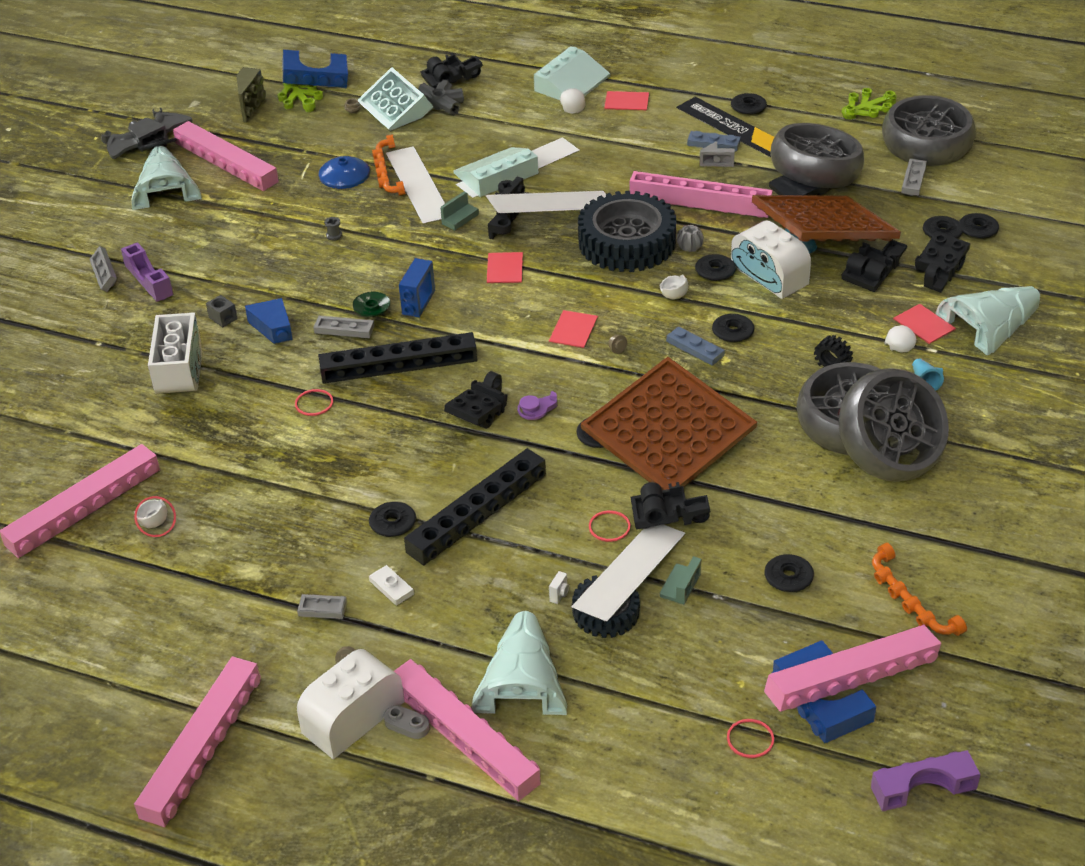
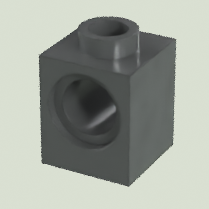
[206,295,237,328]

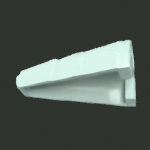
[132,146,202,210]
[936,286,1040,356]
[471,611,567,715]

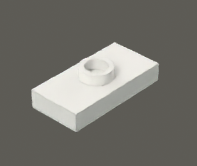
[369,565,414,606]

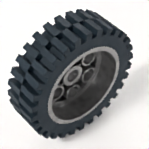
[578,191,676,272]

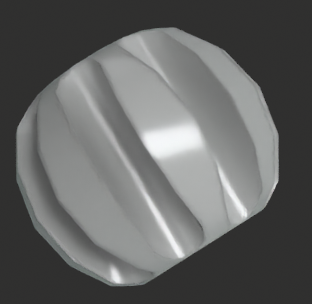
[677,225,704,252]

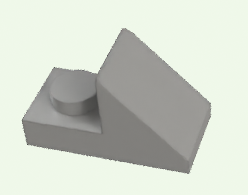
[700,141,735,167]

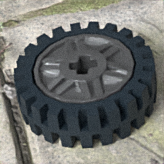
[572,575,640,638]

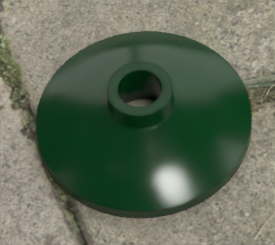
[353,292,390,317]

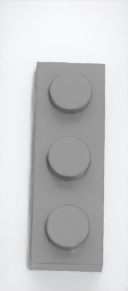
[901,159,927,196]
[90,246,117,292]
[313,316,374,338]

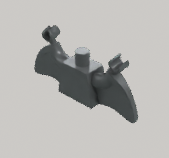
[101,108,192,159]

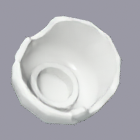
[560,88,585,114]
[660,275,688,300]
[885,325,917,353]
[134,499,167,529]

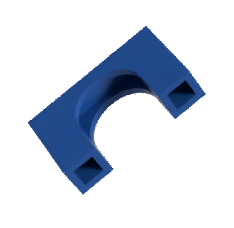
[282,50,348,88]
[772,640,876,743]

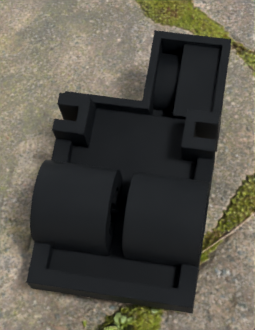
[420,52,483,89]
[488,177,525,240]
[915,232,970,292]
[841,239,907,293]
[444,371,507,429]
[630,482,711,530]

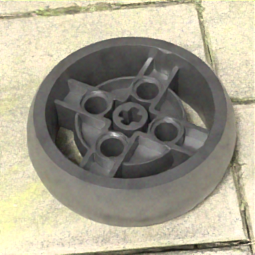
[882,95,976,166]
[770,123,864,188]
[797,362,900,455]
[839,368,949,482]

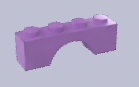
[121,242,173,302]
[871,750,980,811]

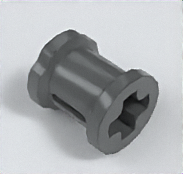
[324,217,342,241]

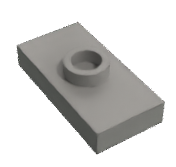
[297,594,347,619]

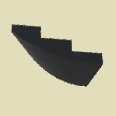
[769,175,832,196]

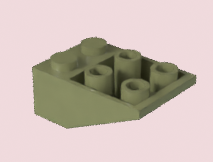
[236,67,266,123]

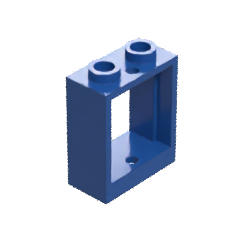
[399,258,435,318]

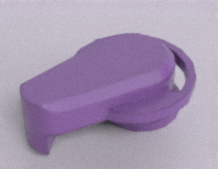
[517,391,557,420]

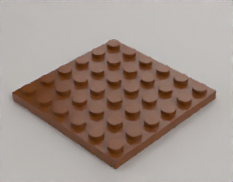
[751,195,901,242]
[581,357,757,490]

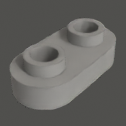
[384,706,430,739]

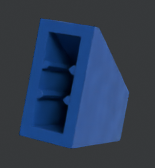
[245,298,293,344]

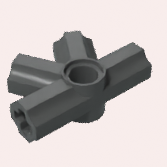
[418,80,464,116]

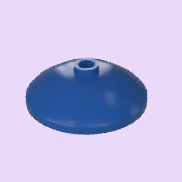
[319,156,370,189]

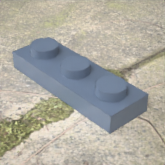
[687,131,740,152]
[666,326,725,366]

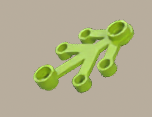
[277,83,323,112]
[842,88,897,120]

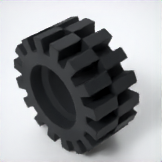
[814,335,853,367]

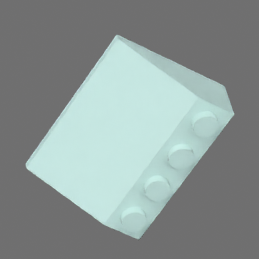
[534,46,610,100]
[358,68,433,131]
[454,147,539,197]

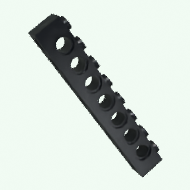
[318,332,478,384]
[404,448,546,566]

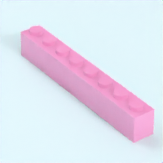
[173,121,279,191]
[630,171,773,218]
[0,444,160,559]
[764,625,941,712]
[134,656,261,827]
[394,659,540,802]

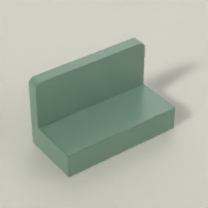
[440,191,479,231]
[660,556,702,605]

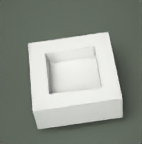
[549,571,569,604]

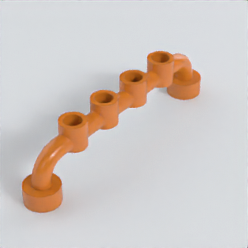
[372,134,406,196]
[872,542,967,636]

